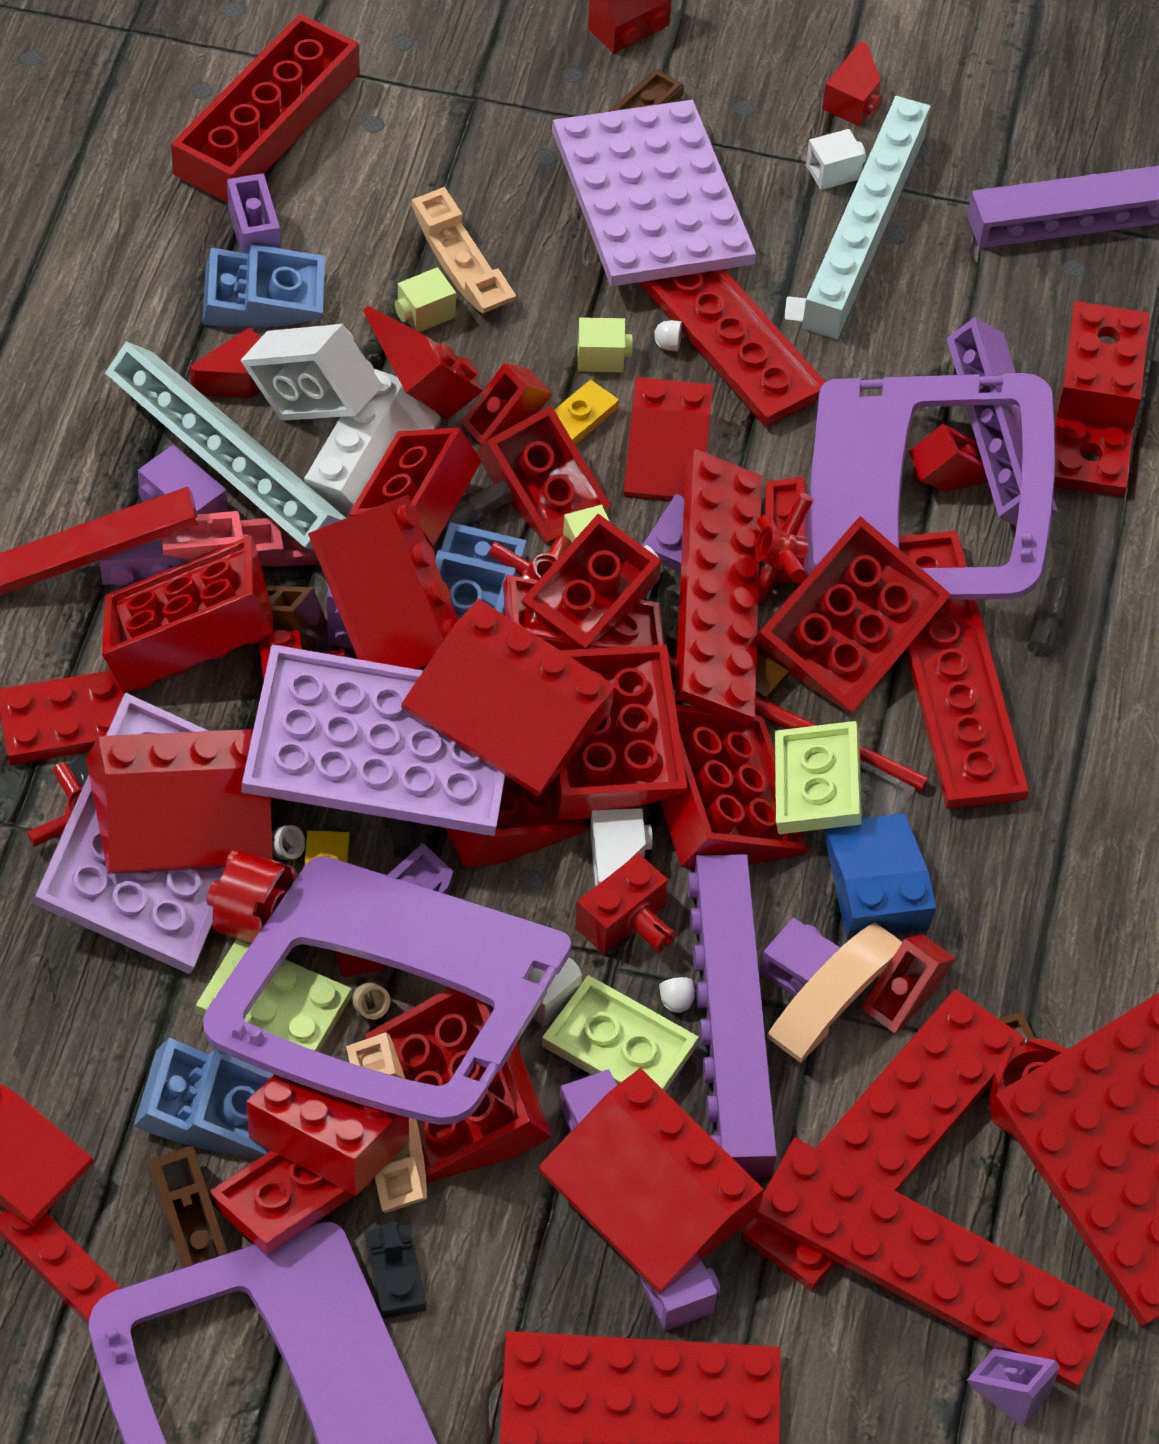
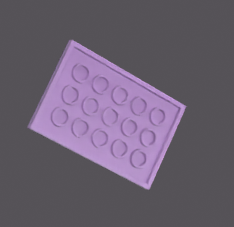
[552,100,756,286]
[241,644,505,836]
[32,693,226,974]

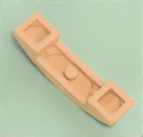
[411,187,516,313]
[767,922,902,1063]
[346,1033,427,1213]

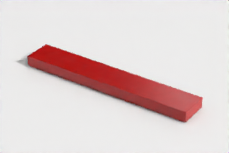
[0,486,199,595]

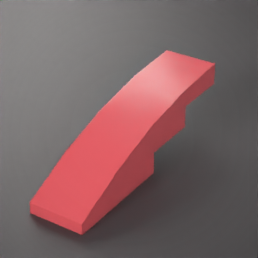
[161,511,320,567]

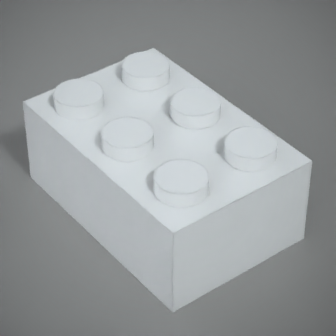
[240,324,383,421]

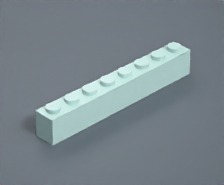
[802,96,930,340]
[105,341,346,550]

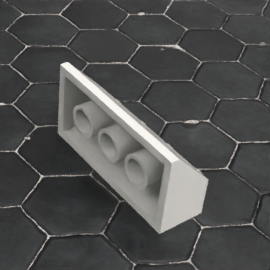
[304,369,441,518]

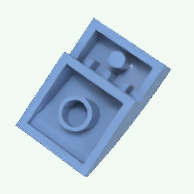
[202,244,325,328]
[435,522,527,619]
[134,1038,274,1159]

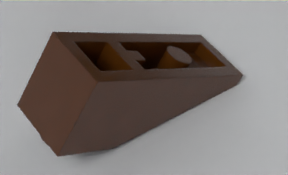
[266,586,327,651]
[145,1146,228,1269]

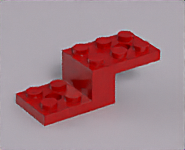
[1054,301,1150,498]

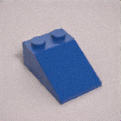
[823,813,936,940]

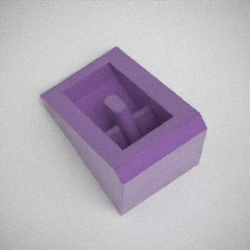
[967,1349,1060,1426]

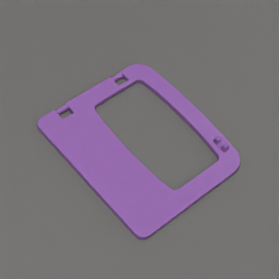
[807,373,1055,600]
[203,856,571,1125]
[89,1222,437,1444]

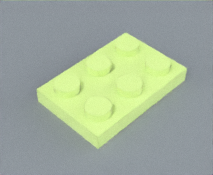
[775,721,862,834]
[196,939,352,1052]
[542,975,699,1091]

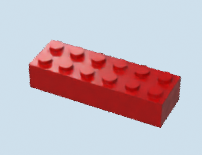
[171,13,360,203]

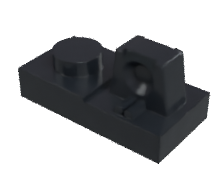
[364,1222,427,1319]

